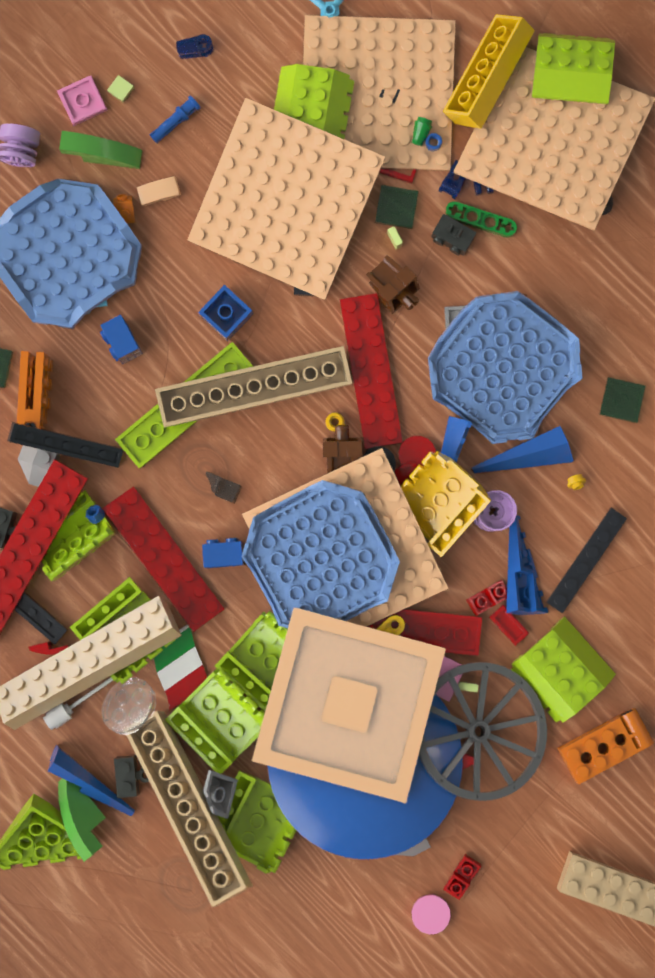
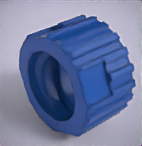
[425,133,442,152]
[86,505,105,524]

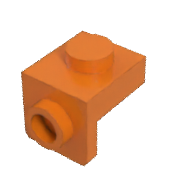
[113,194,136,224]

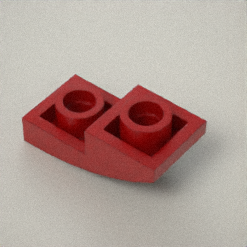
[466,579,507,616]
[443,854,481,900]

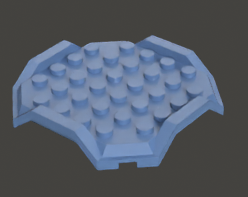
[0,179,142,329]
[428,291,583,444]
[242,480,400,628]

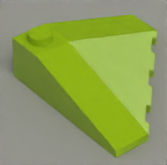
[0,794,82,870]

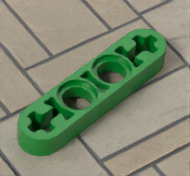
[445,201,517,238]

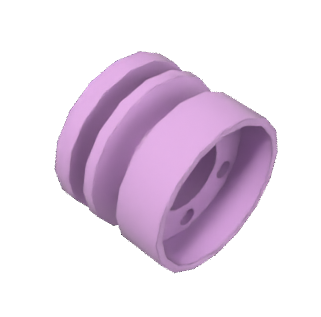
[0,124,41,167]
[474,490,517,532]

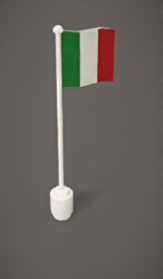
[43,625,207,730]

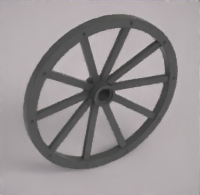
[418,662,547,801]

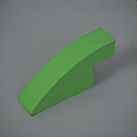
[59,131,142,169]
[58,778,106,861]

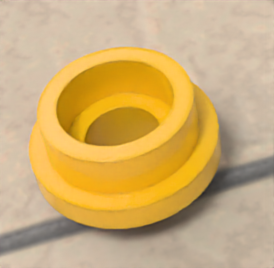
[326,413,345,432]
[567,474,586,490]

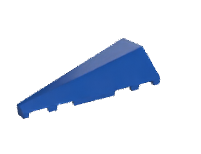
[441,416,472,462]
[471,426,574,474]
[506,515,548,615]
[48,745,135,816]

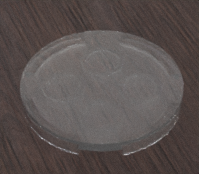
[101,677,156,735]

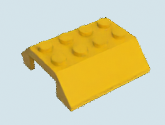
[400,451,491,557]

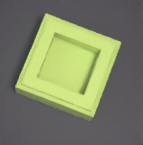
[107,75,134,102]
[387,226,403,250]
[458,681,478,692]

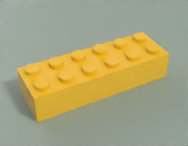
[443,14,535,129]

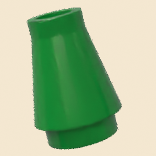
[411,116,433,147]

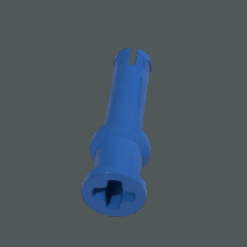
[149,95,201,144]

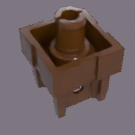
[366,255,420,314]
[323,425,362,474]

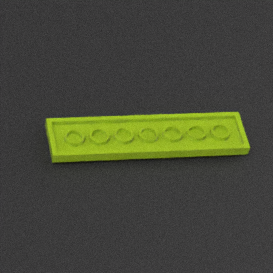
[115,342,253,469]

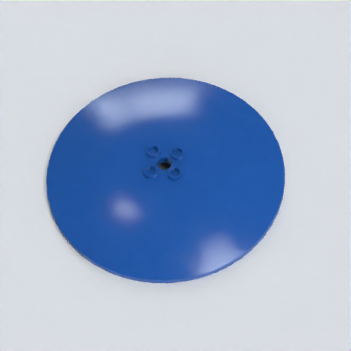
[268,694,463,859]

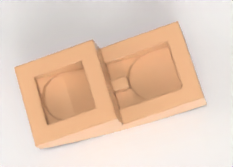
[137,176,181,206]

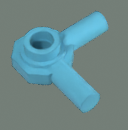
[310,0,344,18]

